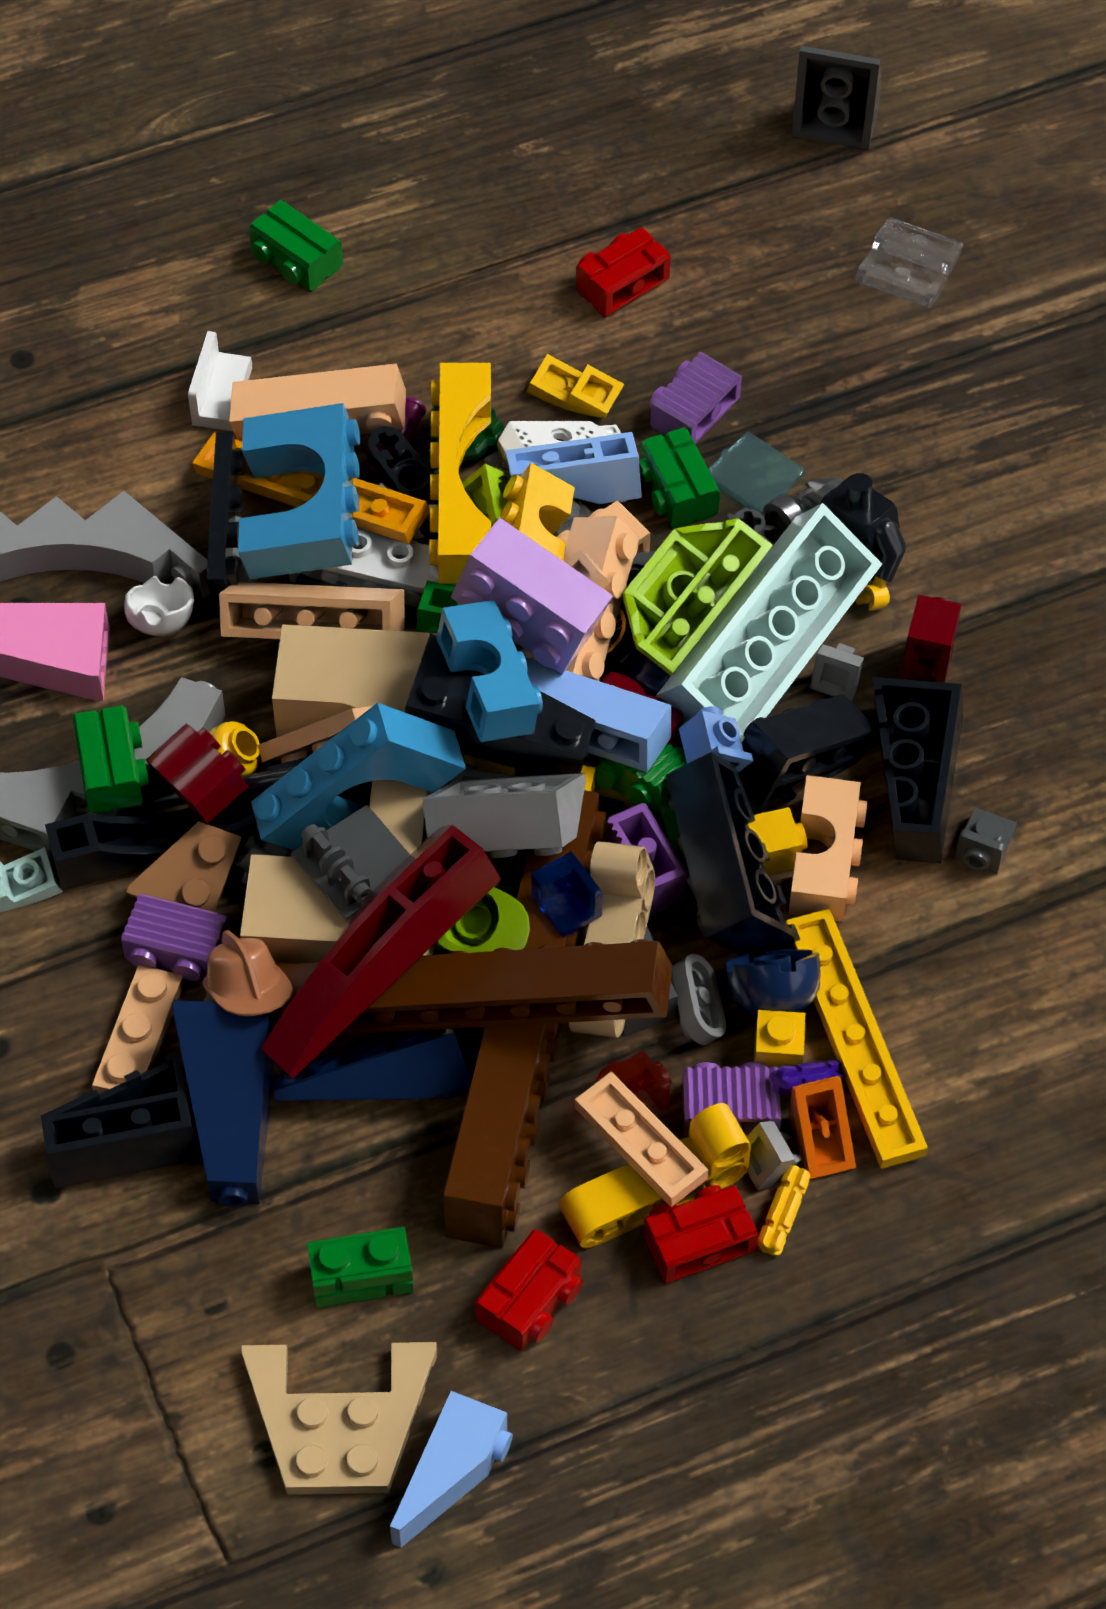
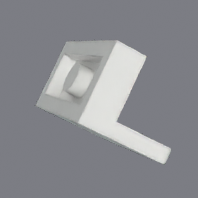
[188,331,252,432]

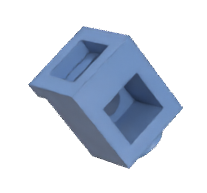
[679,706,753,772]

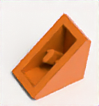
[788,1076,856,1179]

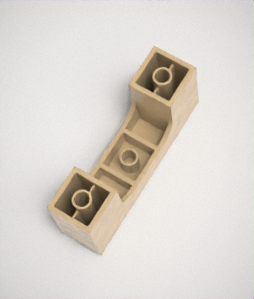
[240,624,437,964]

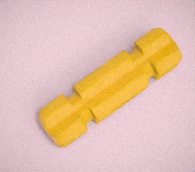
[757,1165,810,1256]

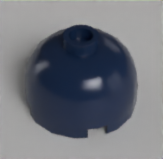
[725,949,821,1016]

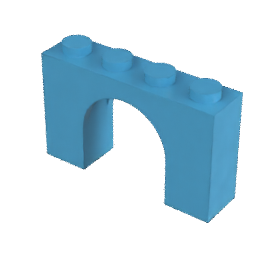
[238,403,360,579]
[251,702,466,850]

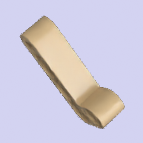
[569,841,655,1038]

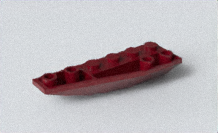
[261,824,501,1079]

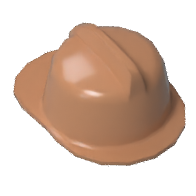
[202,930,293,1016]

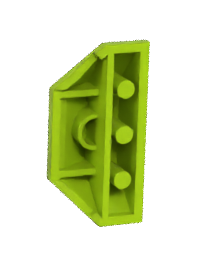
[622,518,773,675]

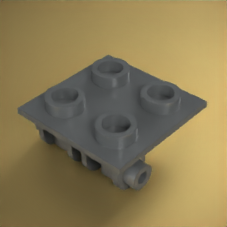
[291,805,410,920]

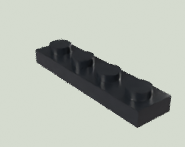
[207,432,245,602]

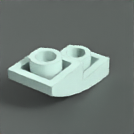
[0,847,63,912]

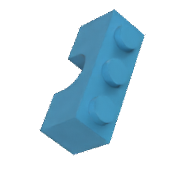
[436,600,543,742]

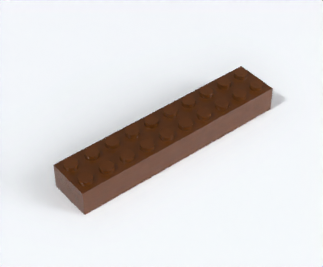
[444,790,606,1248]

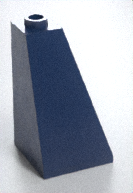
[173,1000,275,1208]

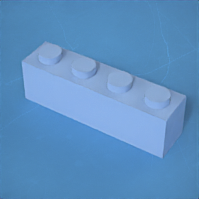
[525,657,671,772]

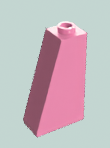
[0,603,110,701]

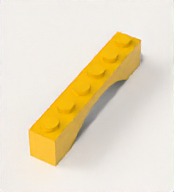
[429,363,491,584]

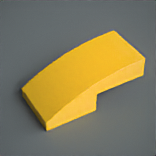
[526,354,624,418]

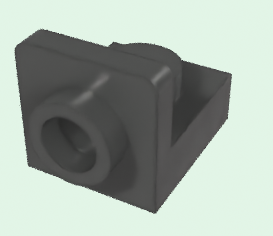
[954,807,1017,874]

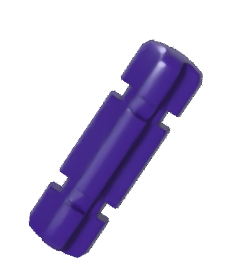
[769,1060,846,1095]

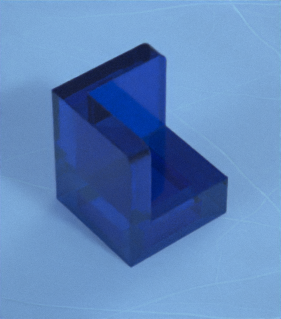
[531,851,603,937]

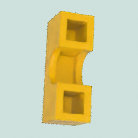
[500,463,575,561]

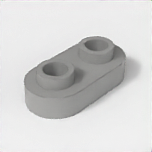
[672,954,726,1045]

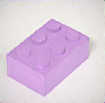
[451,517,613,674]

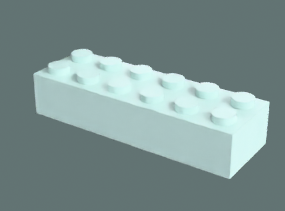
[655,503,882,742]

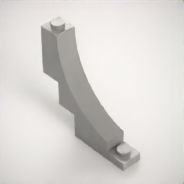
[0,491,210,599]
[0,677,225,854]

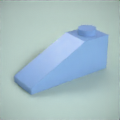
[506,432,642,504]
[390,1391,513,1548]

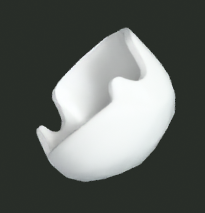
[124,576,194,637]

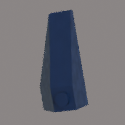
[273,1028,474,1100]

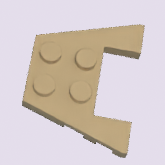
[242,1342,437,1495]

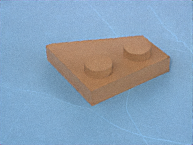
[126,821,242,912]

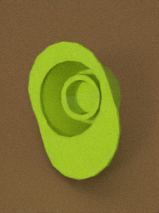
[437,887,530,953]

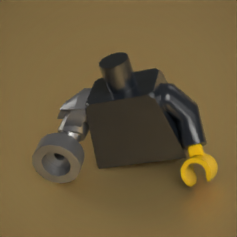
[763,473,906,611]

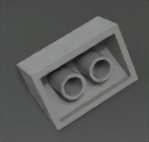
[422,773,586,858]

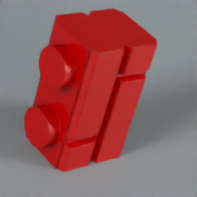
[576,227,671,317]
[643,1185,758,1284]
[475,1229,583,1351]

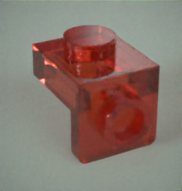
[596,1050,672,1110]

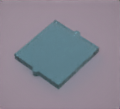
[708,431,806,513]

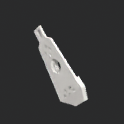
[497,421,621,460]

